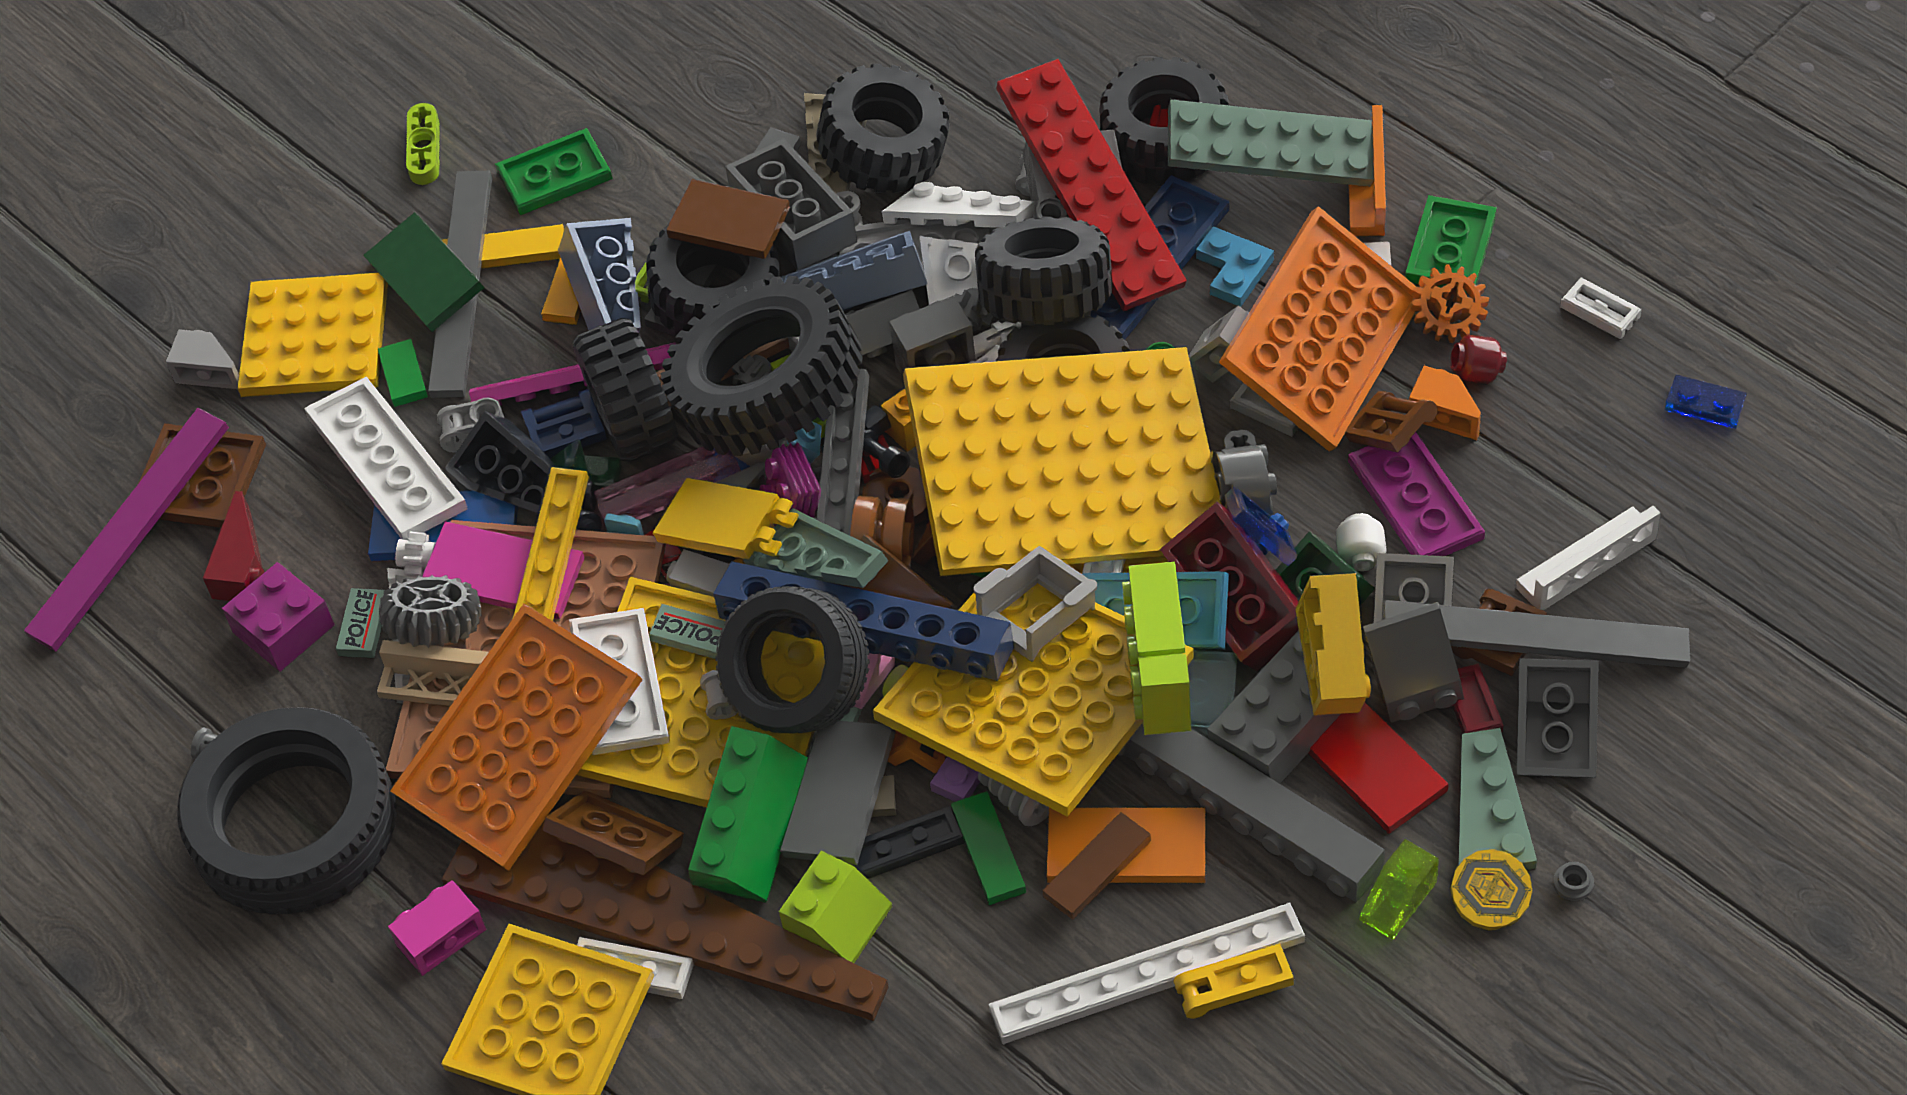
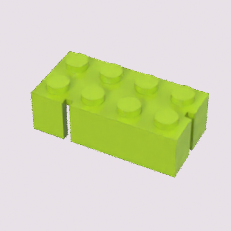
[1122,562,1191,735]

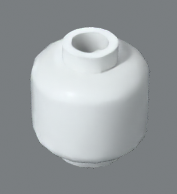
[1336,513,1386,571]

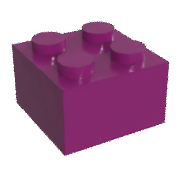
[222,562,335,672]

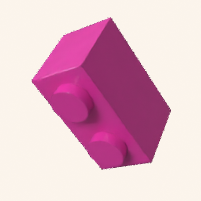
[388,880,486,976]

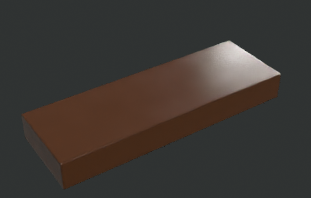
[1042,812,1151,920]

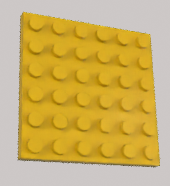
[873,570,1194,817]
[576,577,825,807]

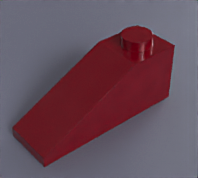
[203,491,265,601]

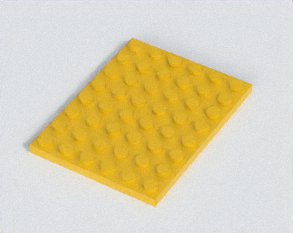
[903,347,1222,576]

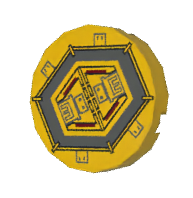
[1450,849,1532,930]

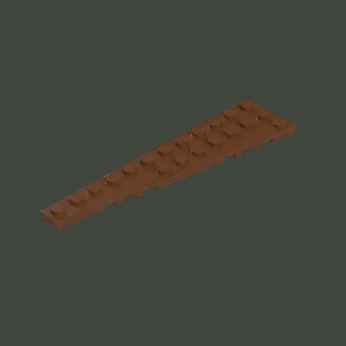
[442,813,889,1021]

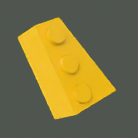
[1295,573,1371,715]

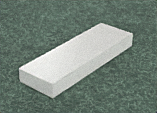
[577,937,694,999]

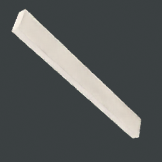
[989,903,1305,1044]

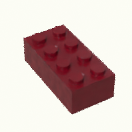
[1160,502,1299,671]

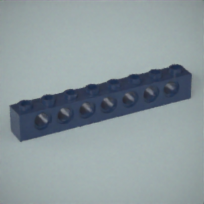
[713,561,1014,681]

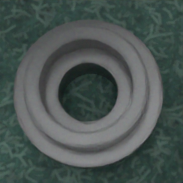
[1553,862,1594,901]

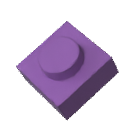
[930,756,980,802]

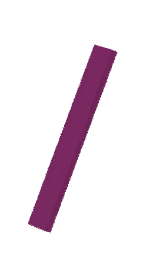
[24,408,229,652]

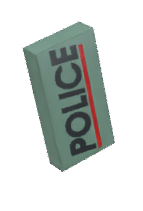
[336,588,385,658]
[649,604,726,659]

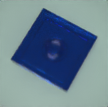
[1225,487,1297,566]

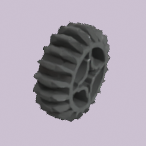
[379,575,481,648]

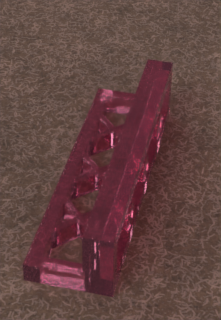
[594,447,741,520]

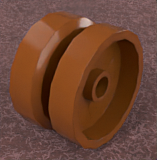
[850,496,914,568]

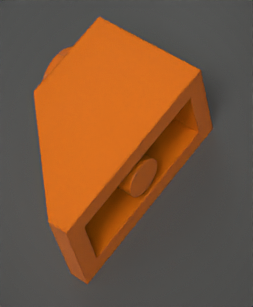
[1409,366,1481,440]

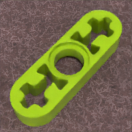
[406,103,440,185]

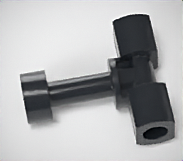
[820,405,910,479]

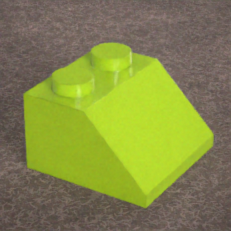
[779,851,892,963]

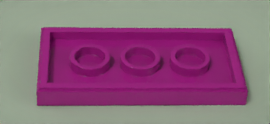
[1348,432,1485,556]

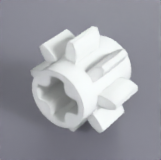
[395,532,436,576]

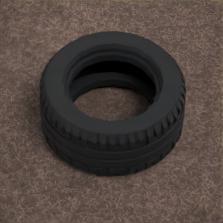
[715,586,870,733]

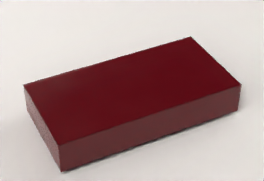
[1452,663,1504,734]

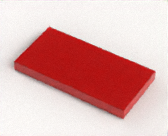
[1308,702,1449,834]

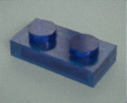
[1665,374,1747,429]

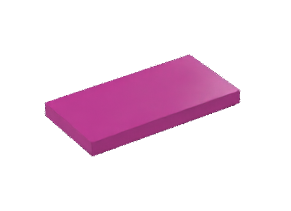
[422,521,584,619]

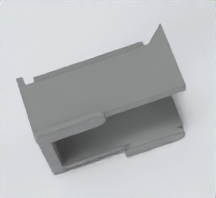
[974,546,1097,662]

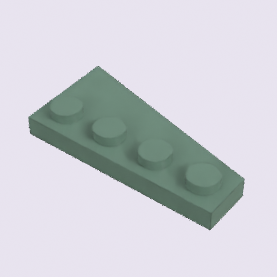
[743,508,888,588]
[1458,728,1537,870]

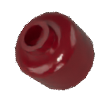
[1450,335,1507,384]

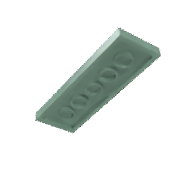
[1168,100,1374,187]

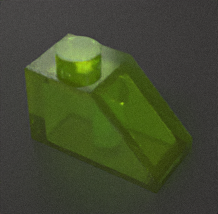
[1359,839,1439,939]

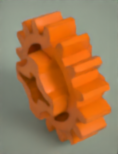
[1410,265,1489,343]

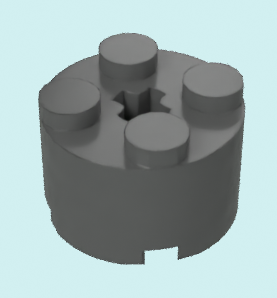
[1210,444,1277,521]

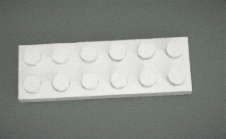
[304,377,468,540]

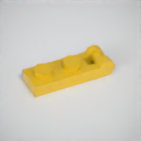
[1173,943,1294,1019]

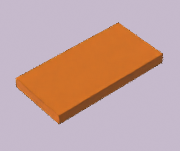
[1047,808,1205,883]

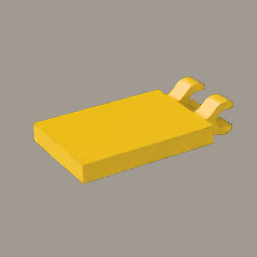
[653,478,799,560]

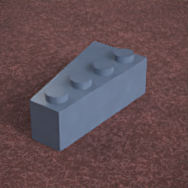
[558,218,641,333]
[781,230,928,311]

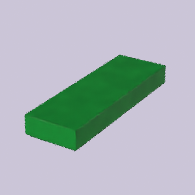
[951,792,1026,905]

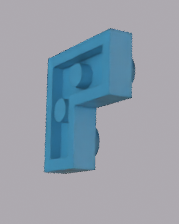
[1196,226,1274,307]

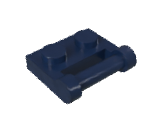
[521,389,607,459]

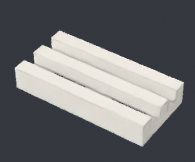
[1561,278,1641,339]

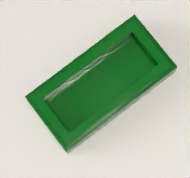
[378,339,428,407]

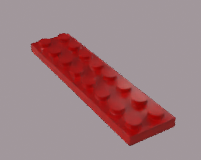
[996,59,1187,312]

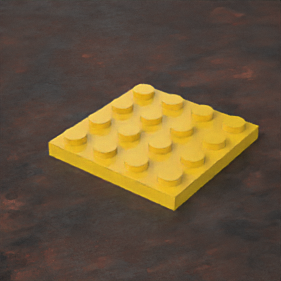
[238,273,388,397]
[441,924,654,1095]

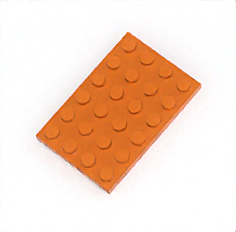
[1218,206,1416,452]
[390,604,643,871]

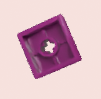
[759,442,821,527]

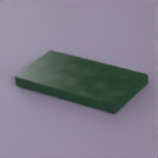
[363,212,485,332]

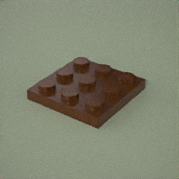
[138,423,266,528]

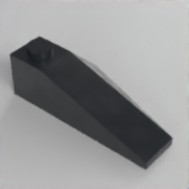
[445,411,558,514]

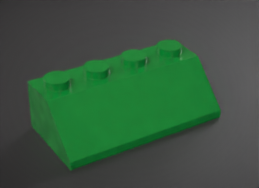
[688,726,808,903]

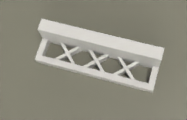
[1516,506,1660,610]

